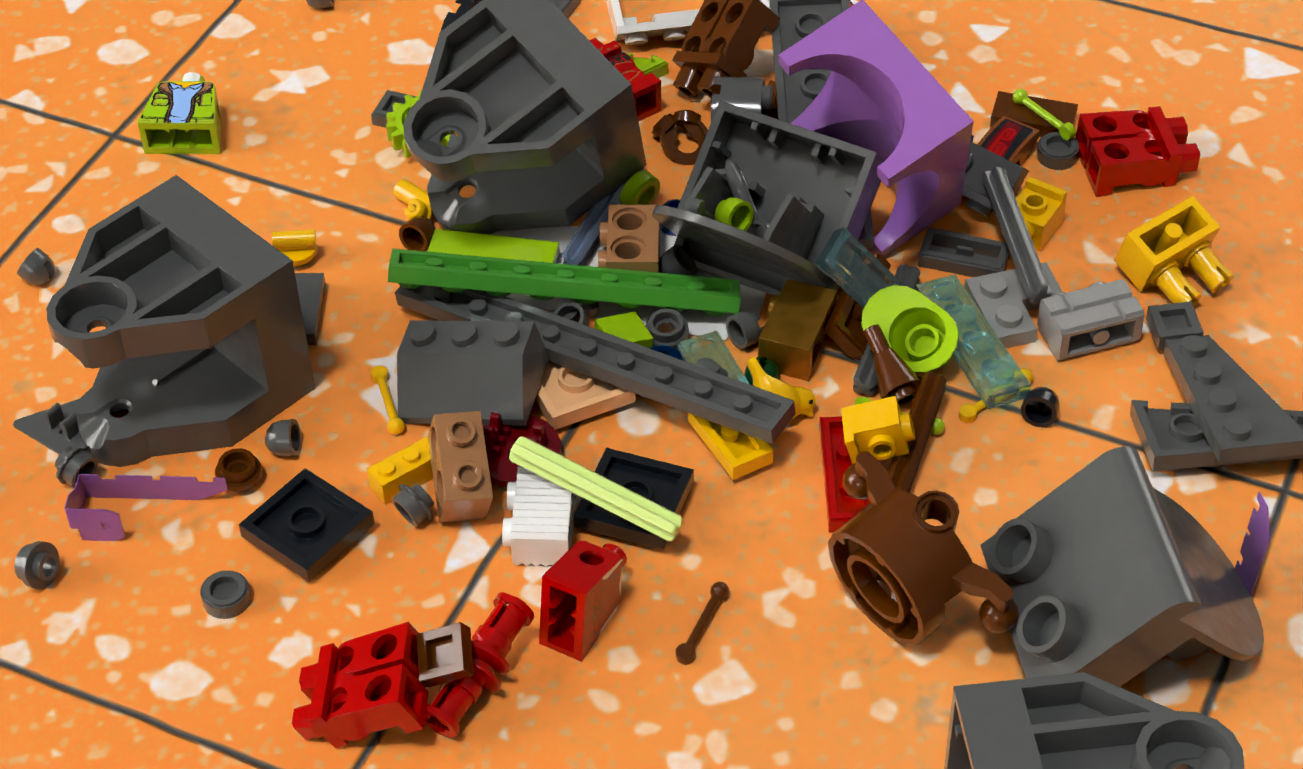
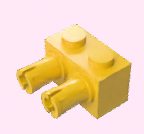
[1114,196,1234,306]

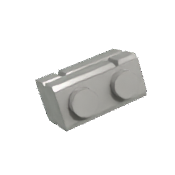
[1037,279,1145,361]

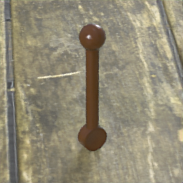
[676,582,729,665]

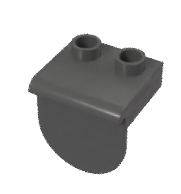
[652,100,884,295]
[980,446,1264,687]

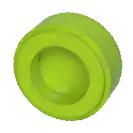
[620,170,660,205]

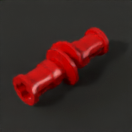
[425,592,535,738]

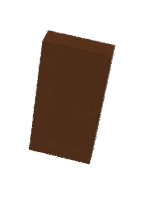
[990,91,1078,136]

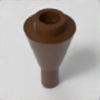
[863,324,921,406]

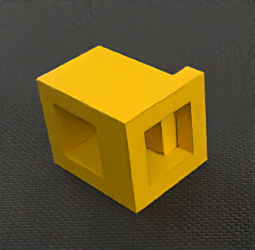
[1002,176,1067,252]
[841,396,915,464]

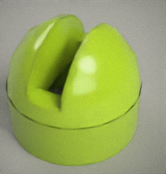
[714,197,754,232]

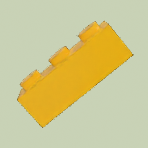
[367,436,433,505]

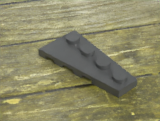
[1164,335,1303,464]
[1130,400,1303,471]

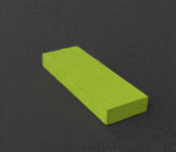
[427,229,560,263]

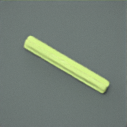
[509,436,683,541]

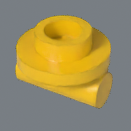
[272,229,317,266]

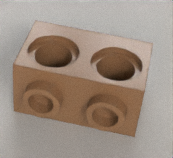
[598,205,660,273]
[427,411,493,523]

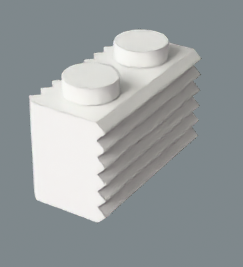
[502,466,576,567]

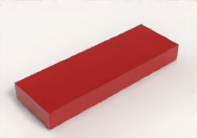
[819,416,870,533]

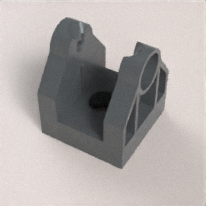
[403,0,647,235]
[46,175,316,467]
[944,672,1245,769]

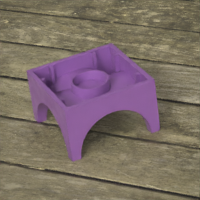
[778,0,974,257]

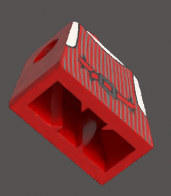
[539,541,627,662]

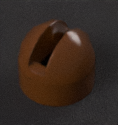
[399,216,436,251]

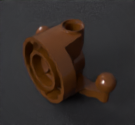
[828,452,1019,645]

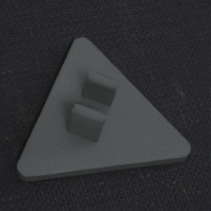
[13,398,83,455]

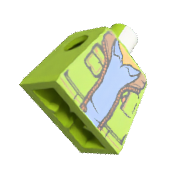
[137,72,221,154]

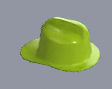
[861,285,959,373]

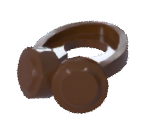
[651,110,708,165]

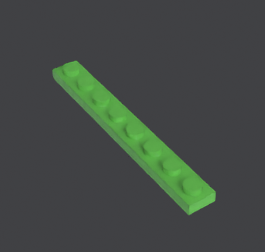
[388,248,741,316]

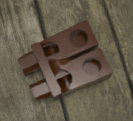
[672,0,780,98]

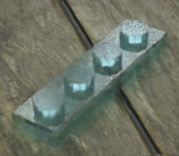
[915,274,1031,409]

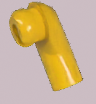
[393,179,434,220]

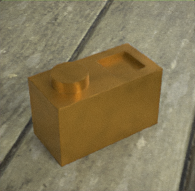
[758,279,837,381]

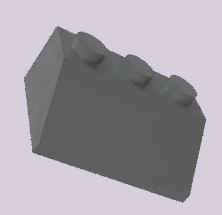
[397,320,549,426]

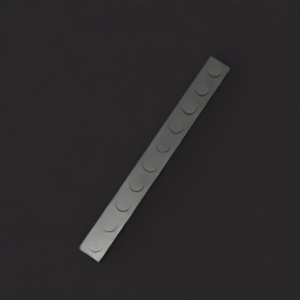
[395,285,796,444]

